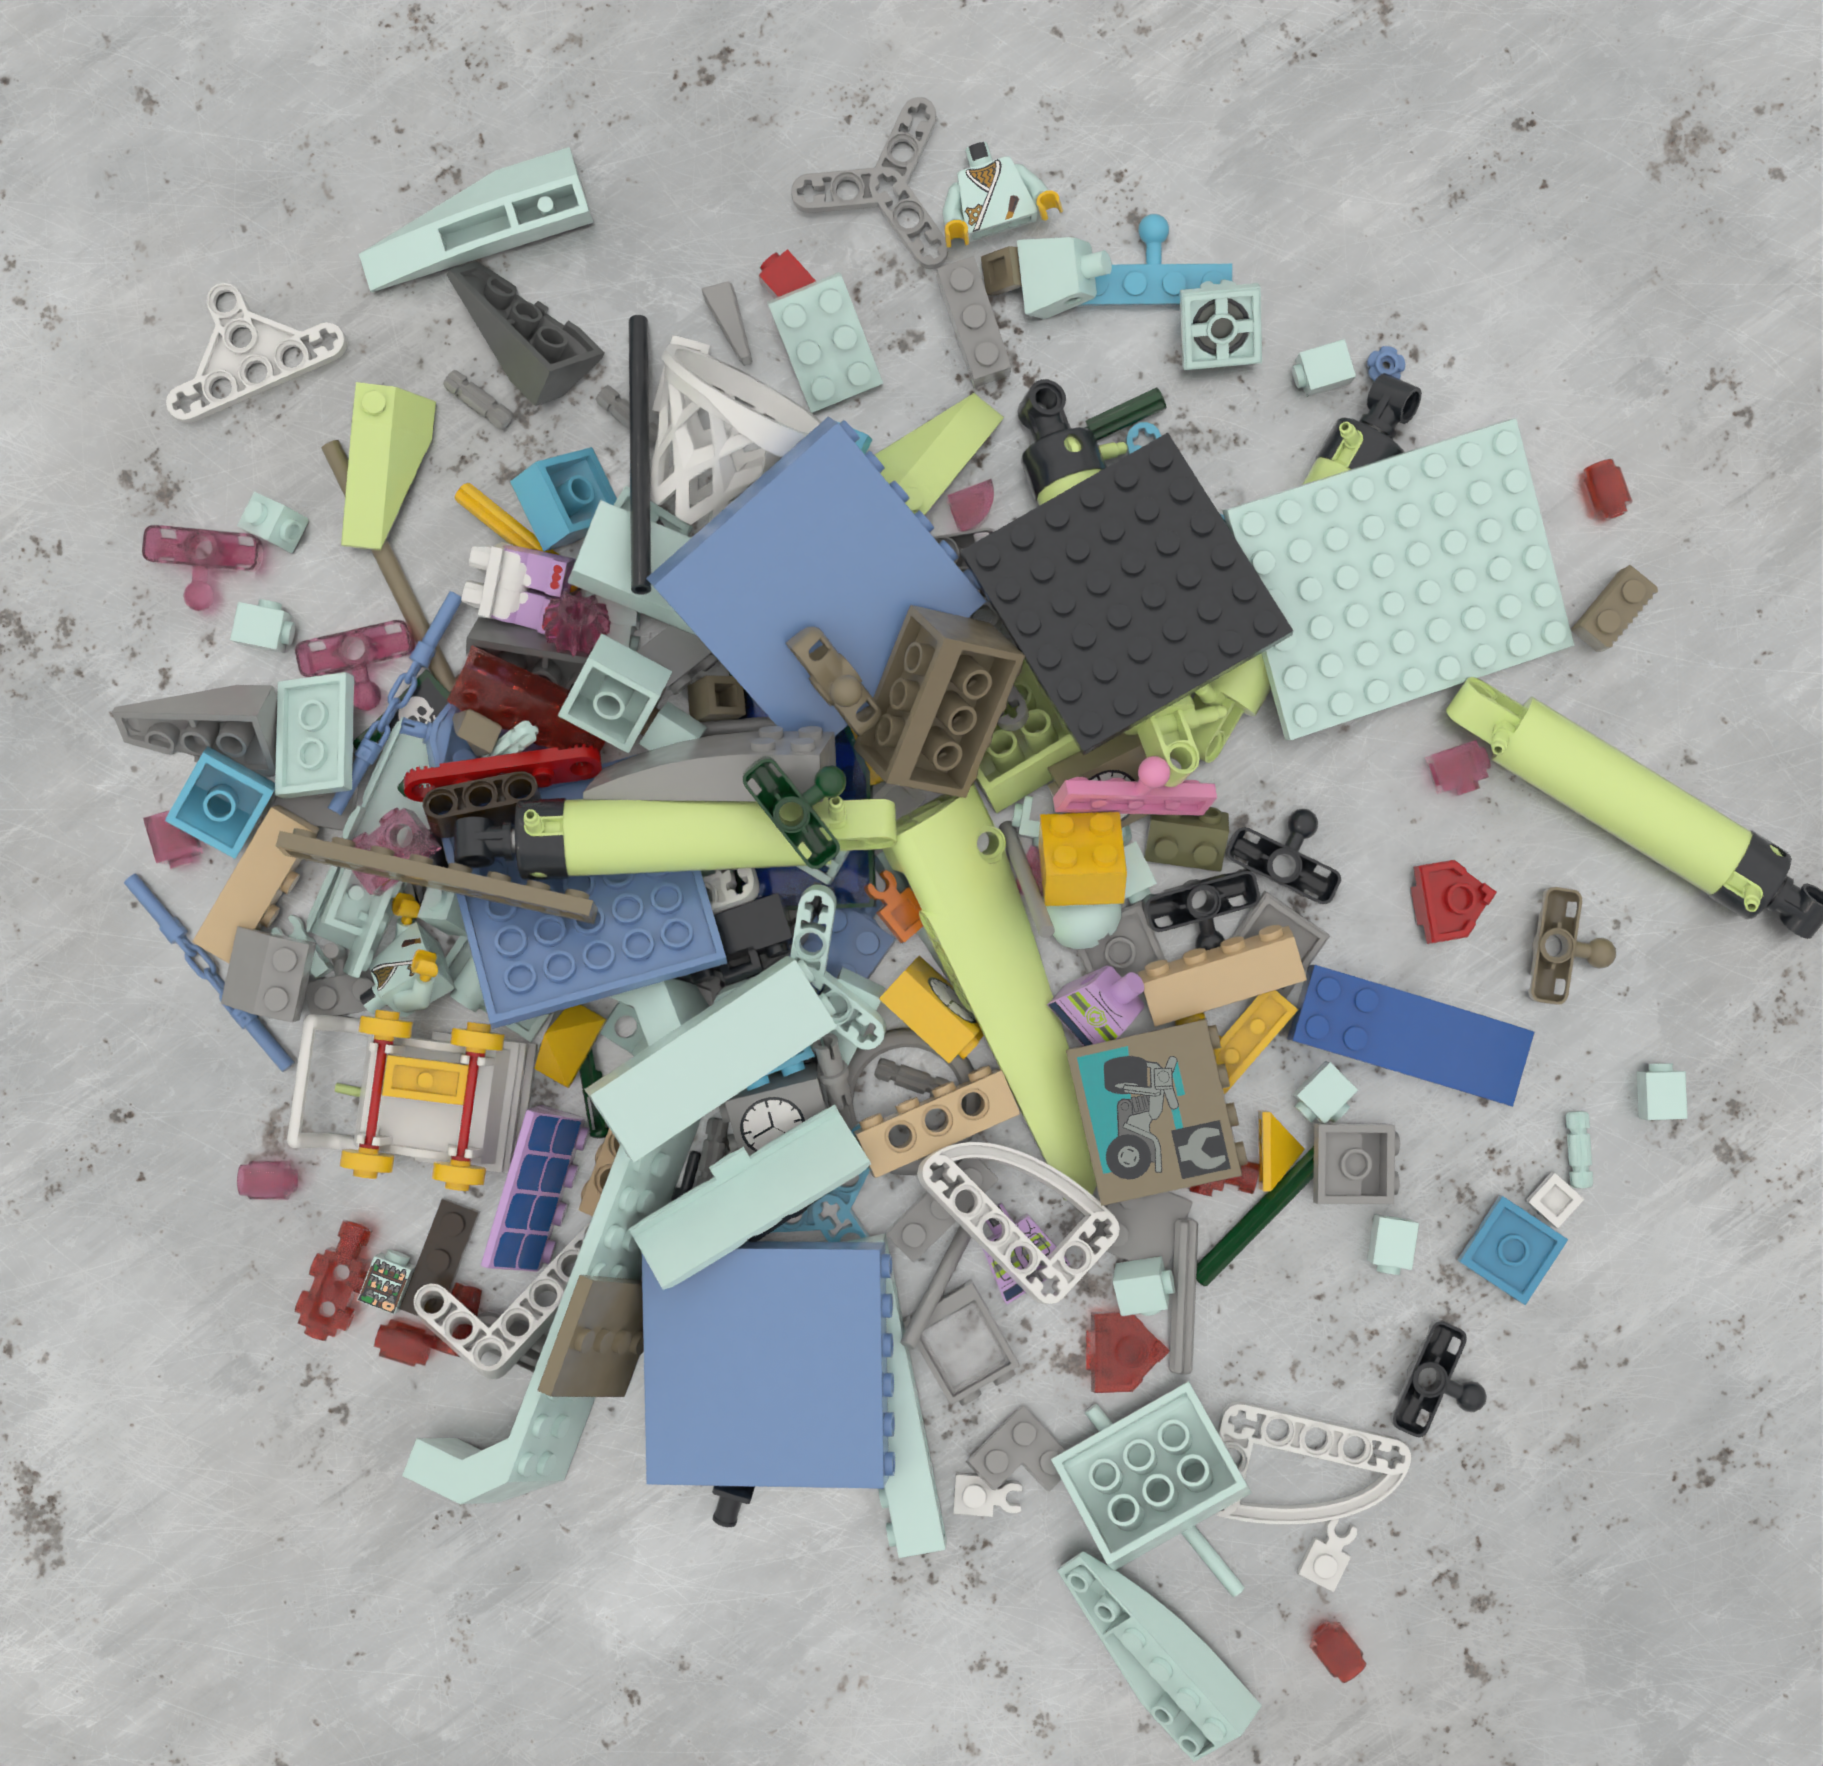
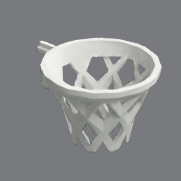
[650,344,821,525]

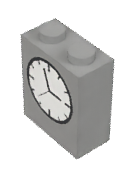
[719,1062,827,1156]

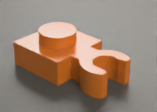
[864,870,923,943]

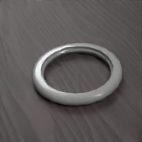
[838,1028,981,1176]

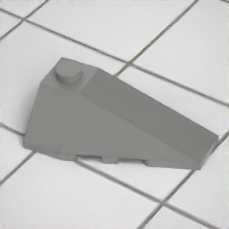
[112,685,277,776]

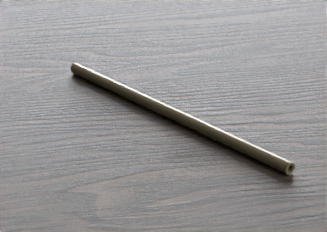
[321,440,482,758]

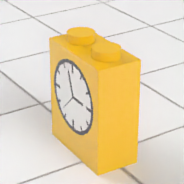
[879,955,984,1063]

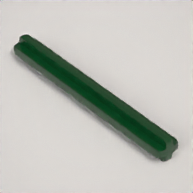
[1196,1146,1314,1287]

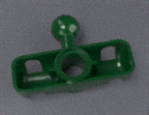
[742,756,846,869]

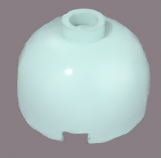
[1042,897,1122,949]

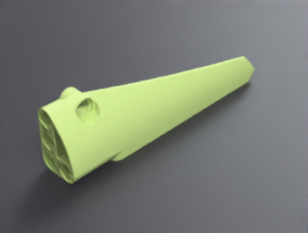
[882,783,1097,1201]

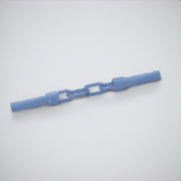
[328,591,462,815]
[124,873,295,1072]

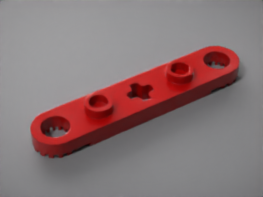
[404,744,602,802]

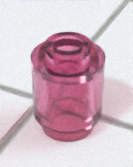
[237,1160,298,1200]

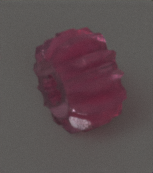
[542,590,611,657]

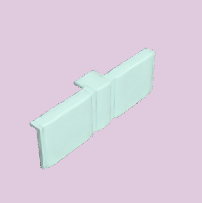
[305,717,430,959]
[628,1105,871,1290]

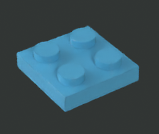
[1457,1195,1568,1305]

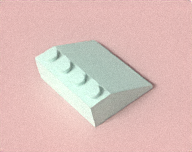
[1051,1381,1252,1570]

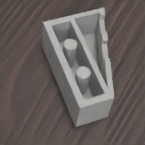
[636,625,719,708]

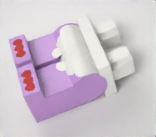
[461,542,576,636]

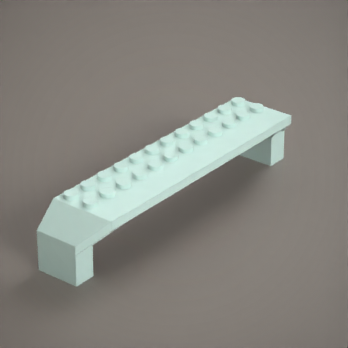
[402,978,710,1504]

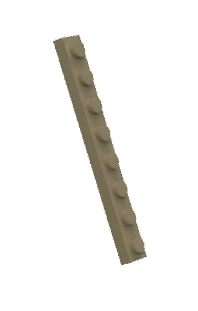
[276,828,598,924]

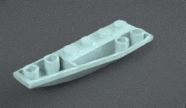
[359,147,593,292]
[1057,1551,1262,1762]

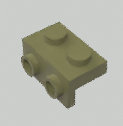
[1144,807,1229,872]

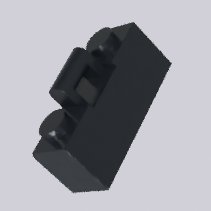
[680,893,794,985]

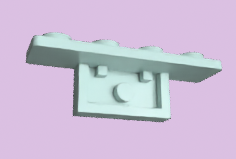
[321,825,417,978]

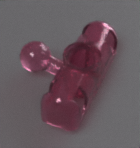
[142,525,263,612]
[295,620,415,711]

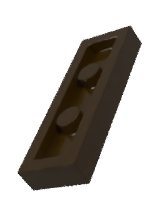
[400,1198,481,1316]

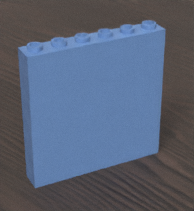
[646,417,987,736]
[642,1241,895,1489]

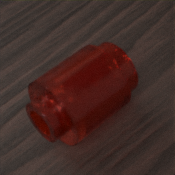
[1583,459,1633,520]
[373,1319,435,1367]
[1309,1621,1367,1683]

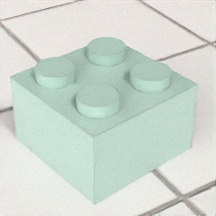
[558,633,672,753]

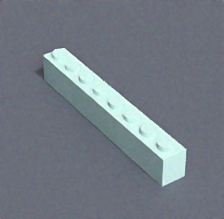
[843,1233,947,1558]

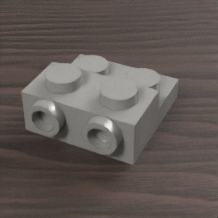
[1313,1123,1400,1204]

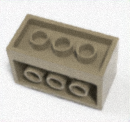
[853,605,1025,798]

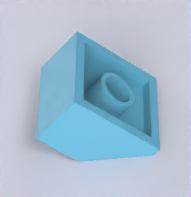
[510,447,617,552]
[164,746,275,859]

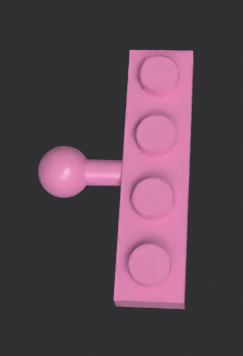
[1053,756,1217,815]

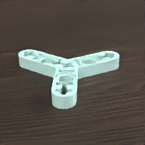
[714,885,886,1050]

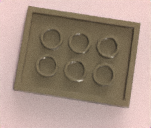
[537,1275,644,1397]

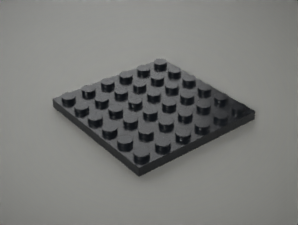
[961,433,1294,756]

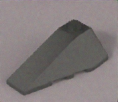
[447,261,605,406]
[464,617,593,713]

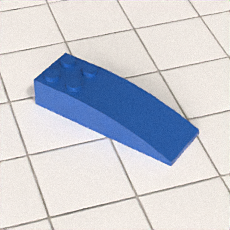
[1287,965,1535,1107]

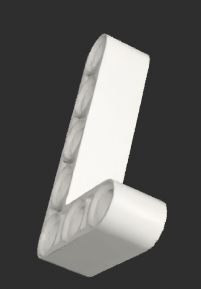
[414,1222,591,1380]

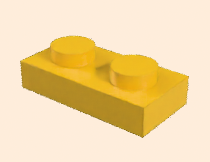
[382,1055,469,1105]

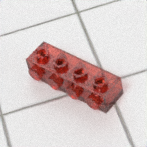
[446,646,606,764]

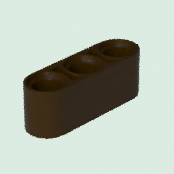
[422,771,542,838]

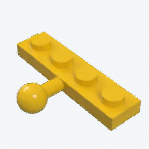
[1174,990,1299,1094]

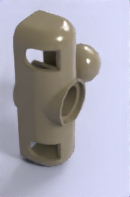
[786,626,881,737]
[1528,887,1617,1005]

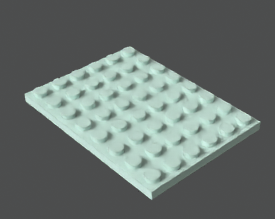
[1222,418,1574,740]

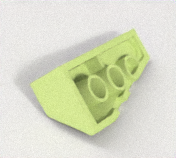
[341,382,436,551]
[875,393,1004,515]

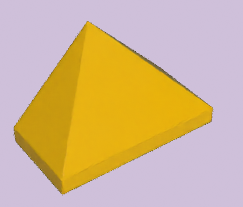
[534,1005,607,1088]
[1258,1110,1305,1191]

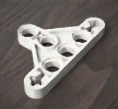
[166,283,348,423]

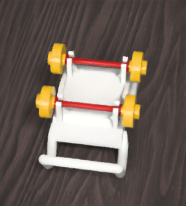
[287,1009,538,1191]

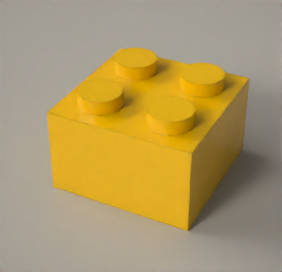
[1038,812,1127,906]

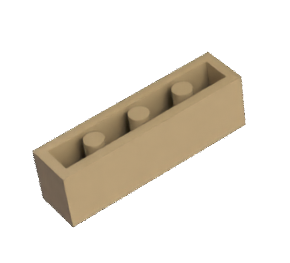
[192,805,320,964]
[1138,925,1307,1027]

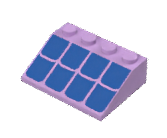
[481,1105,590,1272]

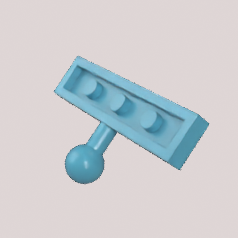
[1078,214,1232,306]

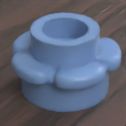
[1367,346,1406,381]

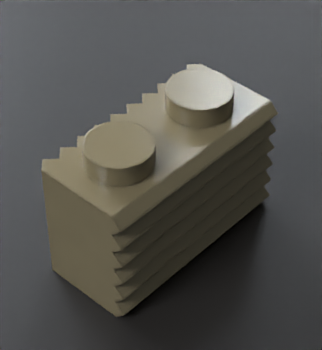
[1571,565,1658,652]

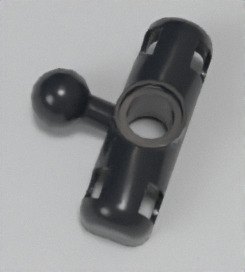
[1225,809,1341,904]
[1142,869,1260,951]
[1390,1319,1487,1438]

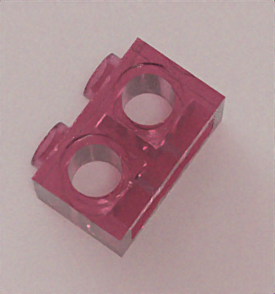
[352,808,442,896]

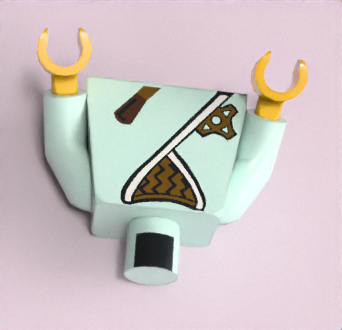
[942,142,1063,248]
[360,892,455,1017]

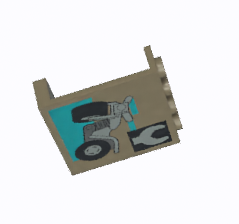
[1066,1018,1248,1206]

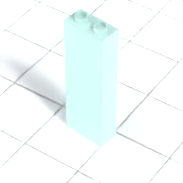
[567,500,697,636]
[584,956,837,1162]

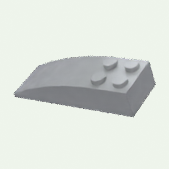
[583,726,836,802]

